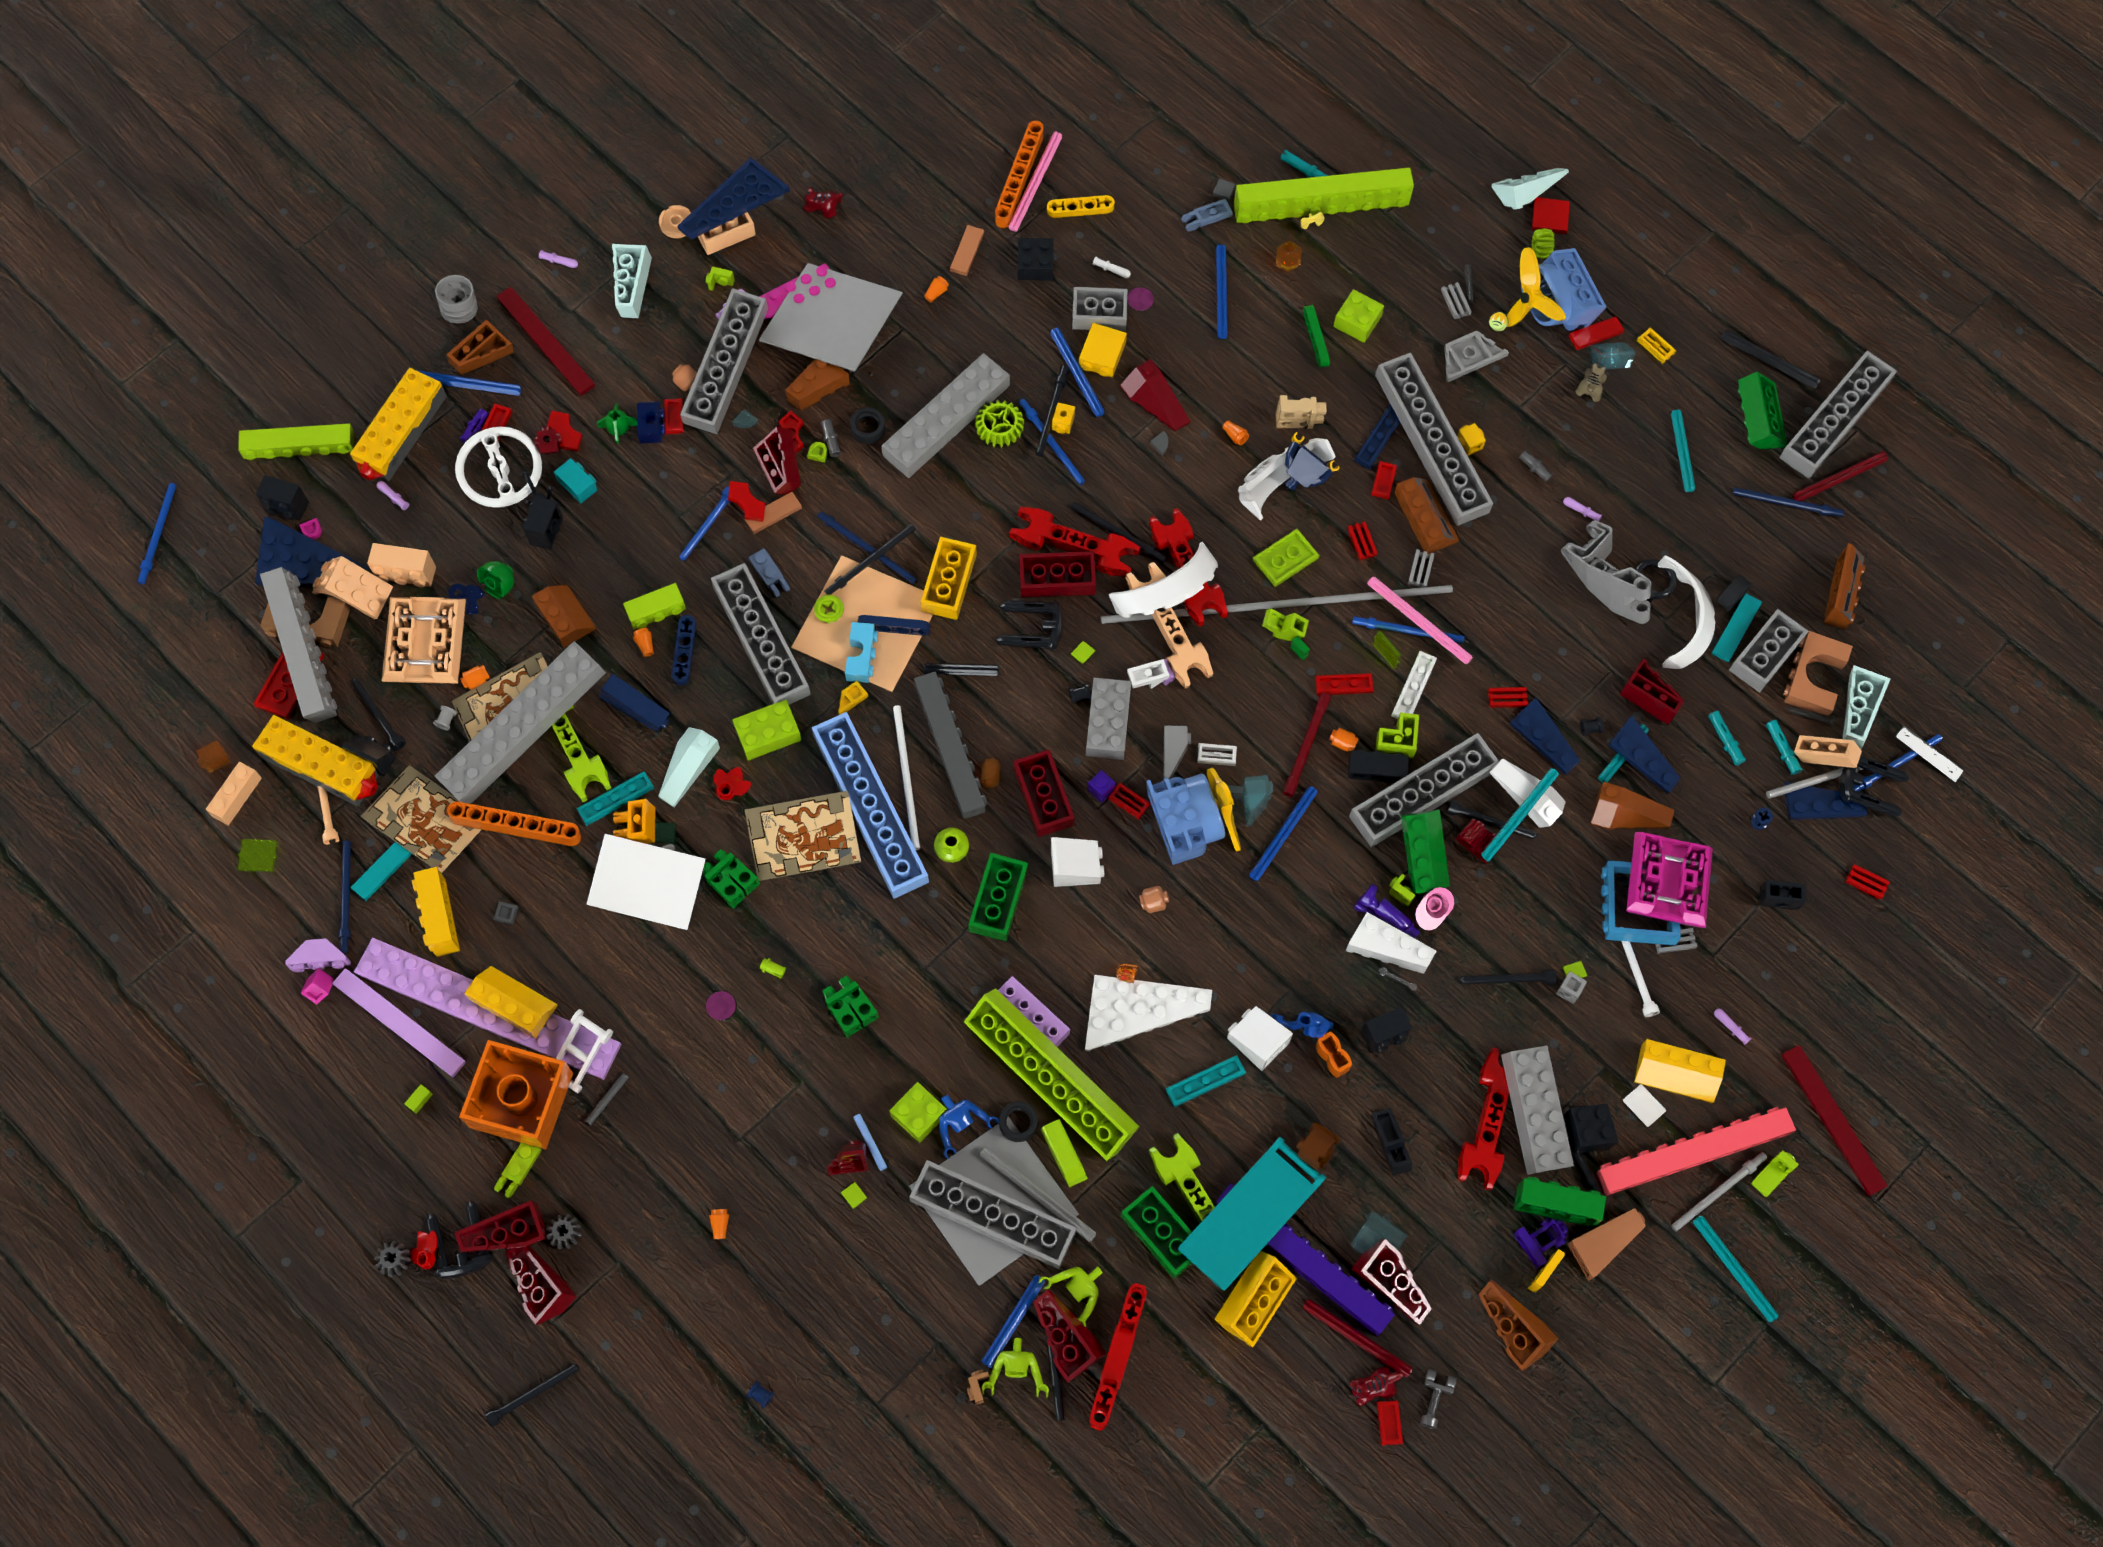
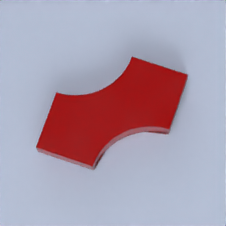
[778,410,804,454]
[547,411,583,452]
[728,481,765,522]

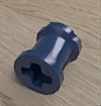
[1750,808,1773,830]
[746,1381,775,1409]

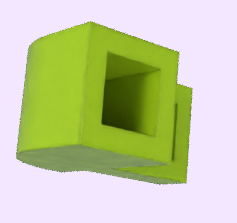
[1262,608,1309,641]

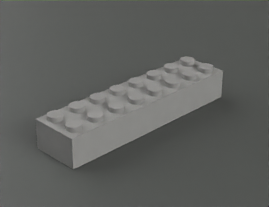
[680,288,769,434]
[1779,351,1897,479]
[882,353,1010,478]
[711,563,811,705]
[260,567,337,723]
[1349,733,1499,848]
[909,1160,1076,1269]

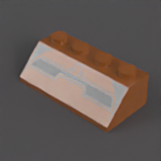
[1394,477,1460,554]
[1823,543,1866,629]

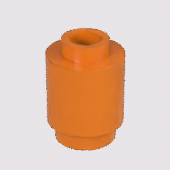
[460,665,490,690]
[1329,727,1359,752]

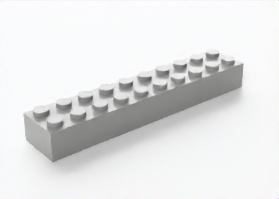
[1375,352,1493,526]
[435,641,606,804]

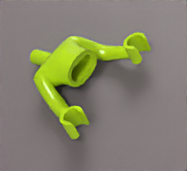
[1038,1267,1103,1327]
[982,1338,1049,1398]

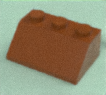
[532,585,596,648]

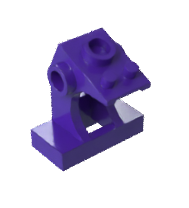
[1513,1218,1568,1269]

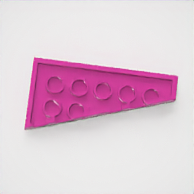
[759,263,836,319]

